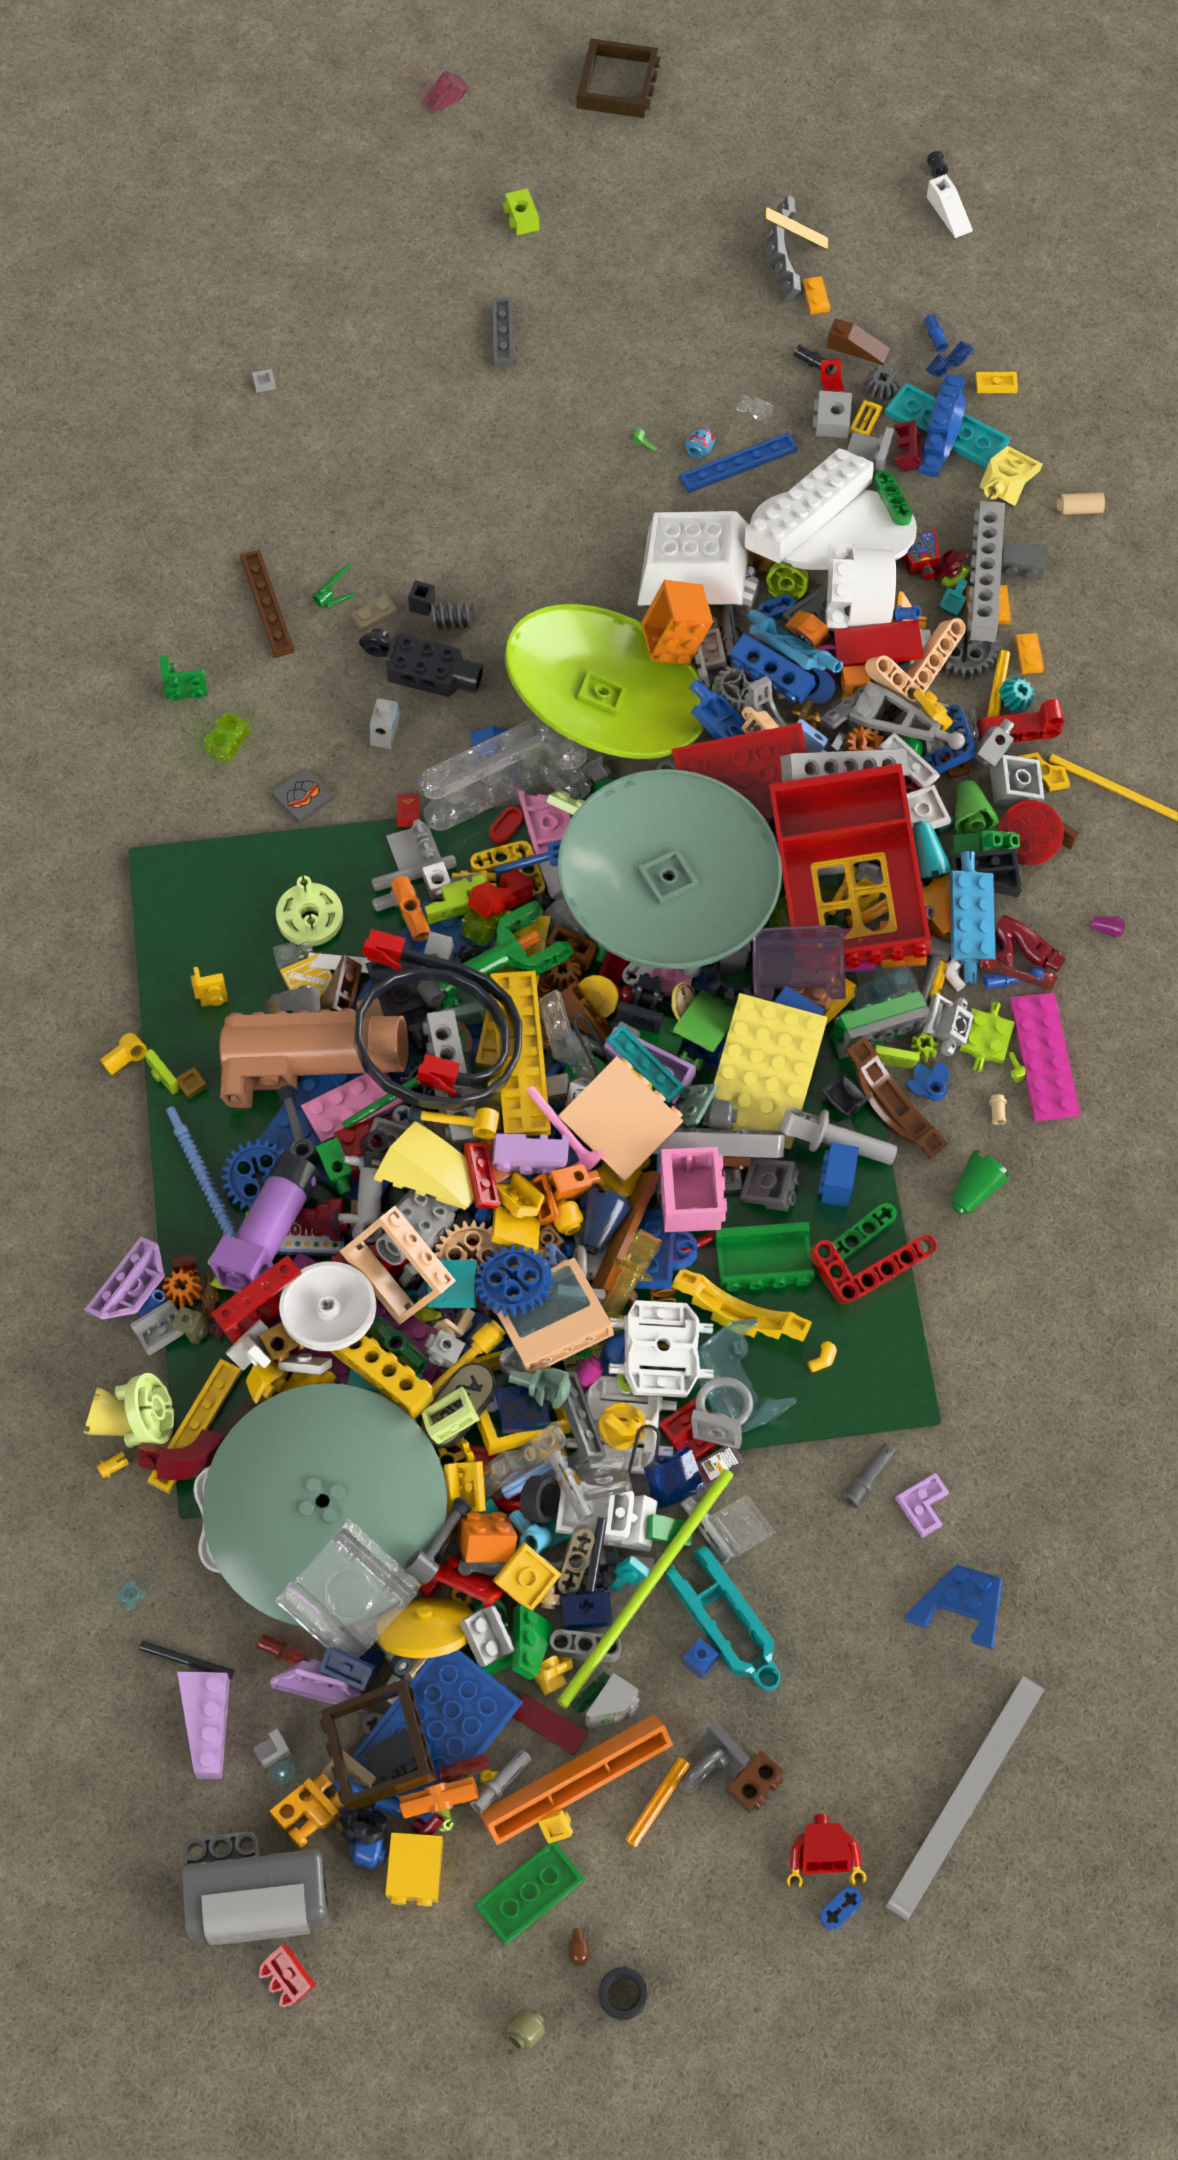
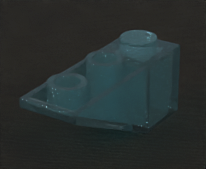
[851,965,919,1011]

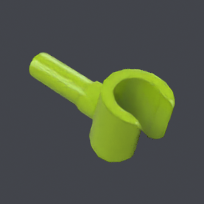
[1009,1052,1026,1083]

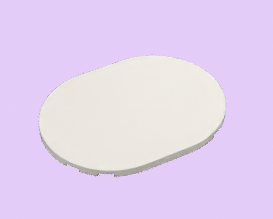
[751,490,917,570]

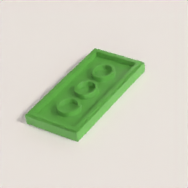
[673,989,735,1052]

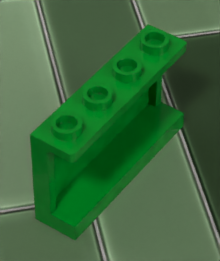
[715,1222,815,1291]

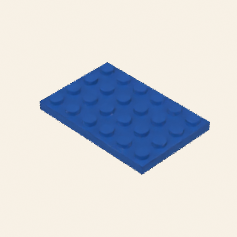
[351,1649,523,1822]

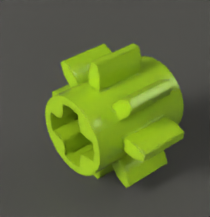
[910,1032,939,1062]

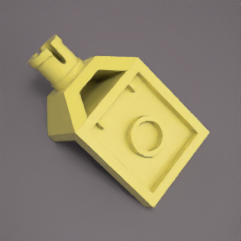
[979,446,1043,506]

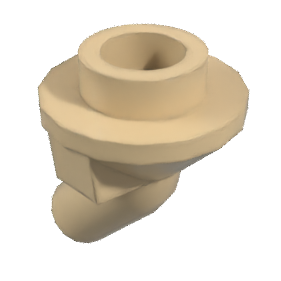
[540,1581,560,1609]

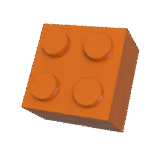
[456,1512,517,1562]

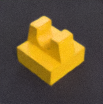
[538,1810,573,1844]

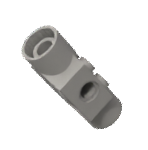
[376,1191,459,1265]

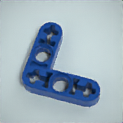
[922,704,977,774]

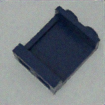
[318,1634,385,1691]

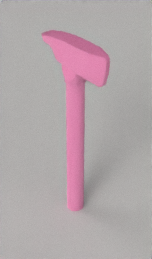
[526,1086,606,1172]

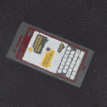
[691,1446,745,1487]

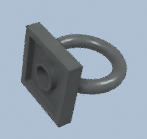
[680,1721,750,1792]

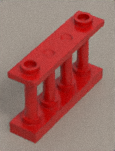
[211,1255,302,1344]

